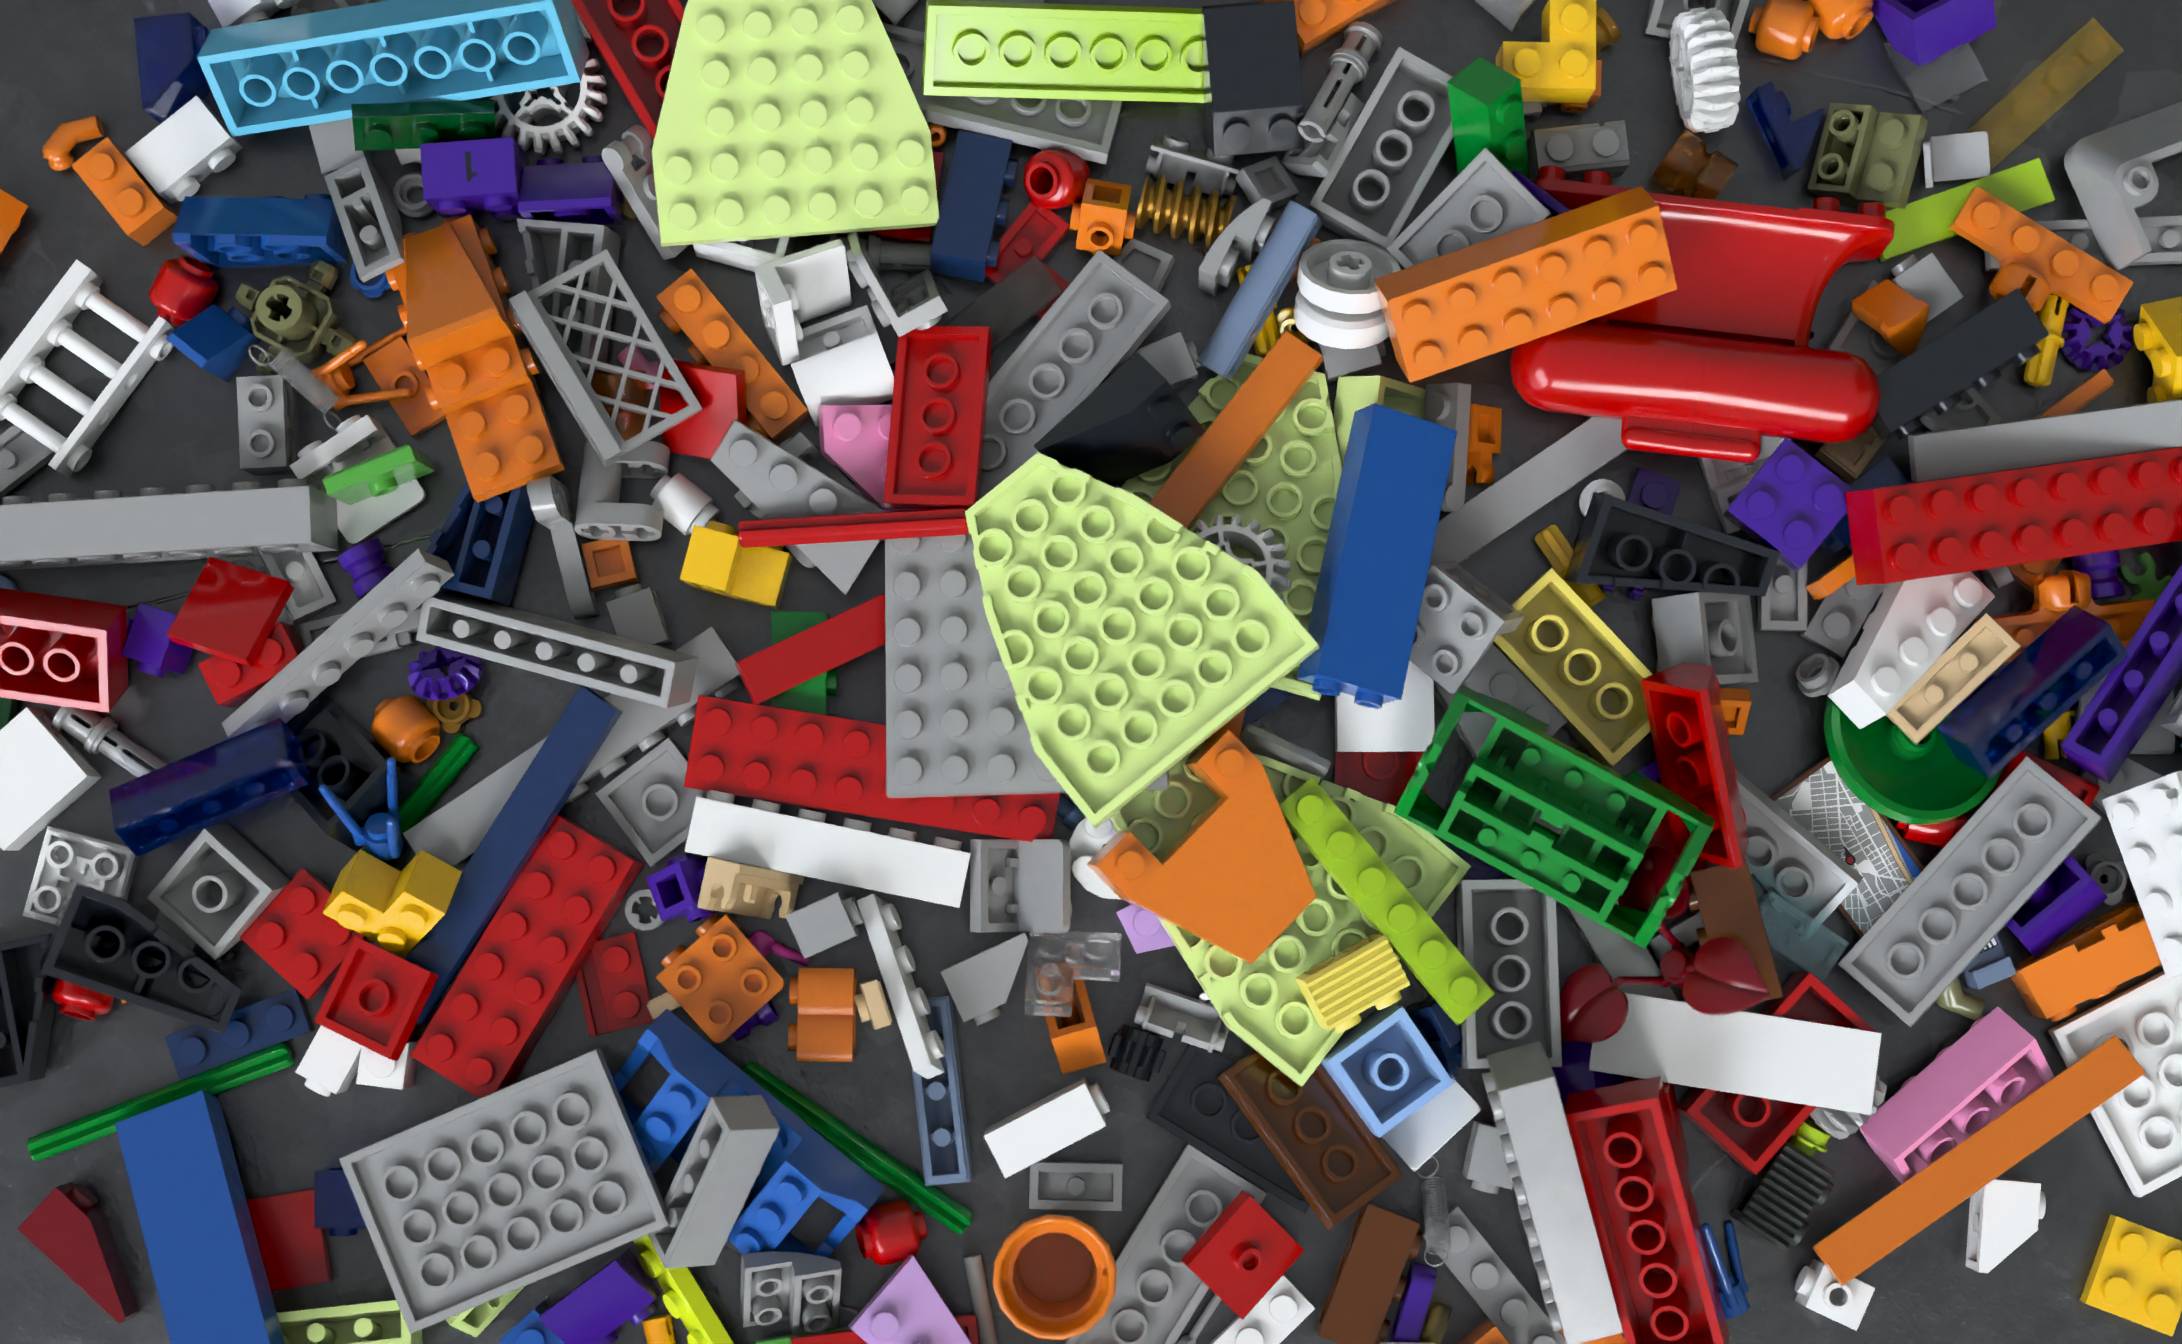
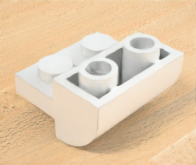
[791,305,894,428]

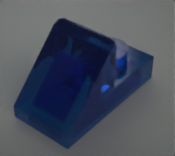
[1746,81,1824,180]

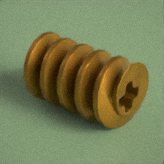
[1135,173,1236,249]

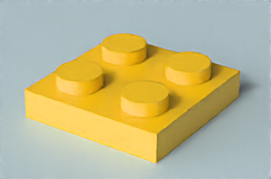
[2080,1214,2182,1337]

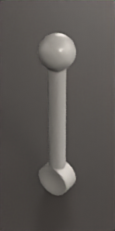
[1177,1294,1221,1344]

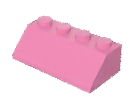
[1859,1006,2054,1184]

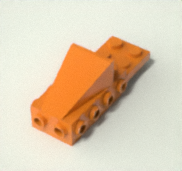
[385,214,565,503]

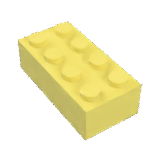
[1493,568,1653,767]

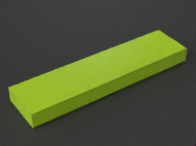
[1879,158,2055,263]

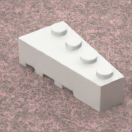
[1828,571,1995,729]

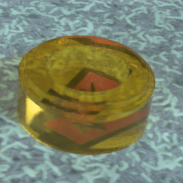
[1419,1301,1453,1344]

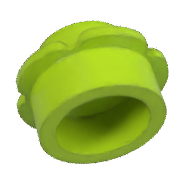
[1789,1118,1831,1157]

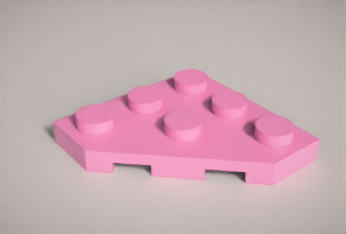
[818,405,923,512]

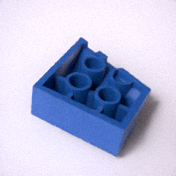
[173,193,348,269]

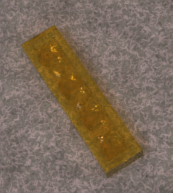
[1966,17,2124,171]

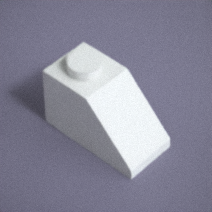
[1965,1176,2046,1273]

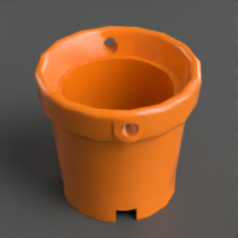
[993,1214,1117,1340]

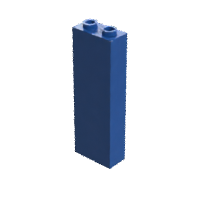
[1297,403,1457,709]
[115,1090,285,1344]

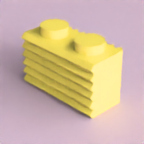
[1295,933,1410,1033]

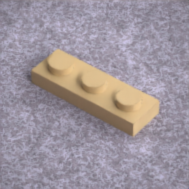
[1886,613,2021,745]

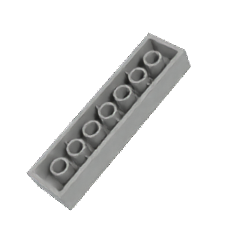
[0,479,339,572]

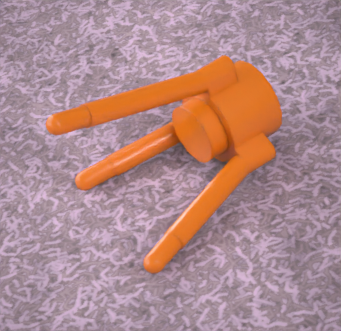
[306,326,412,411]

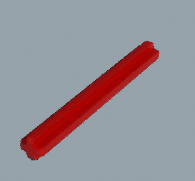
[738,507,969,548]

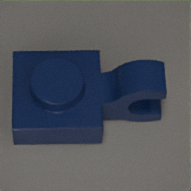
[1405,999,1462,1079]

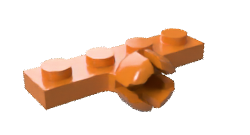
[1949,186,2134,324]
[1972,570,2155,664]

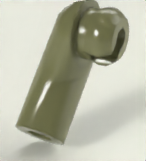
[1935,977,1985,1021]

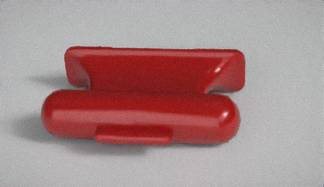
[1510,165,1895,463]

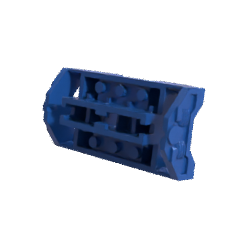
[613,1008,885,1258]

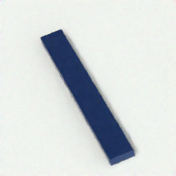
[407,685,623,1024]

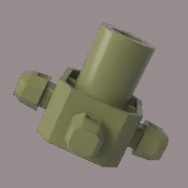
[235,259,358,376]

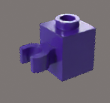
[122,603,193,678]

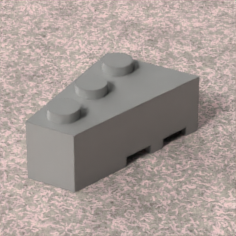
[517,218,621,371]

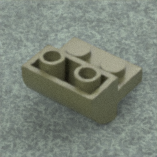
[1807,103,1928,209]

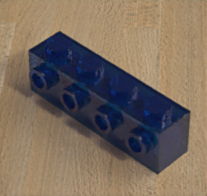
[1937,605,2128,779]
[109,717,308,857]

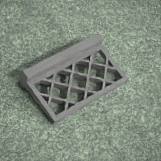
[509,249,702,468]

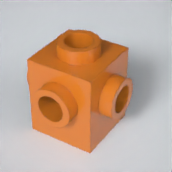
[1069,178,1136,256]

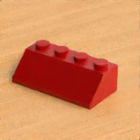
[1640,662,1749,869]

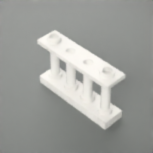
[0,259,175,478]

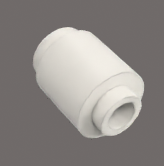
[650,473,720,536]

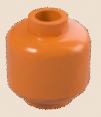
[1749,0,1820,60]
[1806,0,1874,40]
[371,695,441,763]

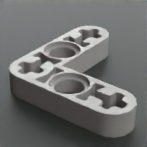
[527,475,599,620]

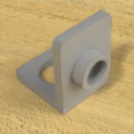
[1923,130,1990,188]

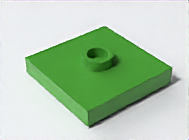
[322,444,435,505]

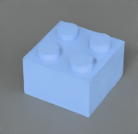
[1321,1004,1454,1138]

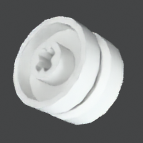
[1294,239,1401,349]

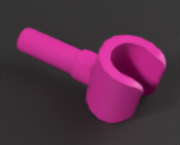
[748,930,810,967]

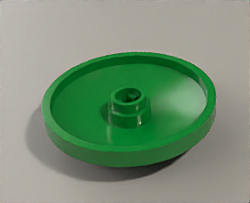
[1824,697,2006,825]

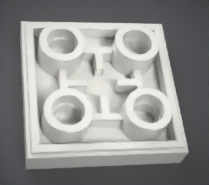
[22,826,141,924]

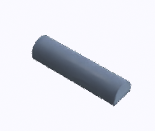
[1196,200,1322,381]
[911,994,974,1186]

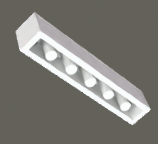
[685,790,971,908]

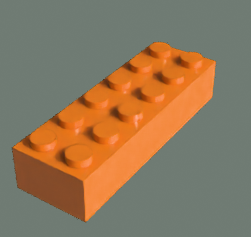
[1374,186,1677,383]

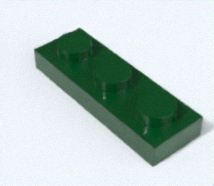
[351,100,496,151]

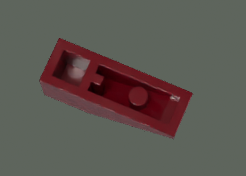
[17,1182,140,1324]

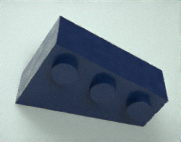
[426,481,534,606]

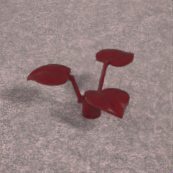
[1559,846,1771,1043]

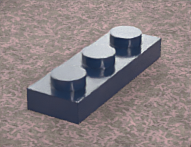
[165,988,315,1081]

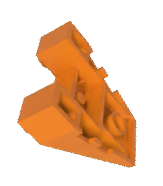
[1087,730,1316,964]

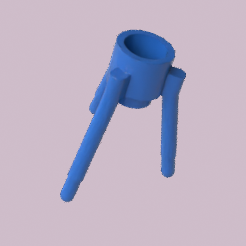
[319,757,404,861]
[1701,1221,1750,1320]

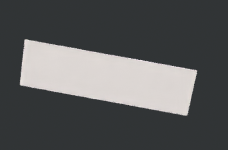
[1589,993,1882,1115]

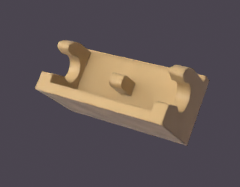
[697,857,804,920]

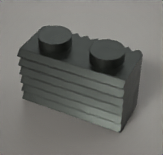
[1730,1141,1834,1251]

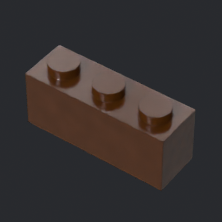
[1689,858,1783,1002]
[1314,1201,1424,1344]

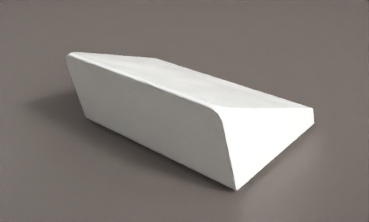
[1381,1078,1482,1172]

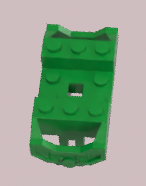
[1394,685,1715,948]

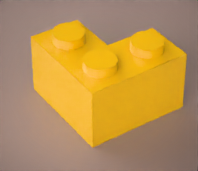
[1496,0,1596,103]
[2133,296,2182,403]
[680,520,793,610]
[323,850,462,957]

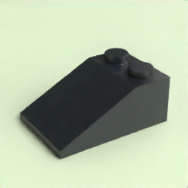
[1201,0,1305,157]
[1034,352,1205,486]
[254,691,420,852]

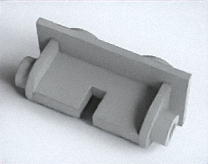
[1145,134,1242,198]
[1134,983,1229,1054]

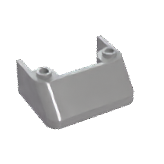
[2064,101,2182,272]

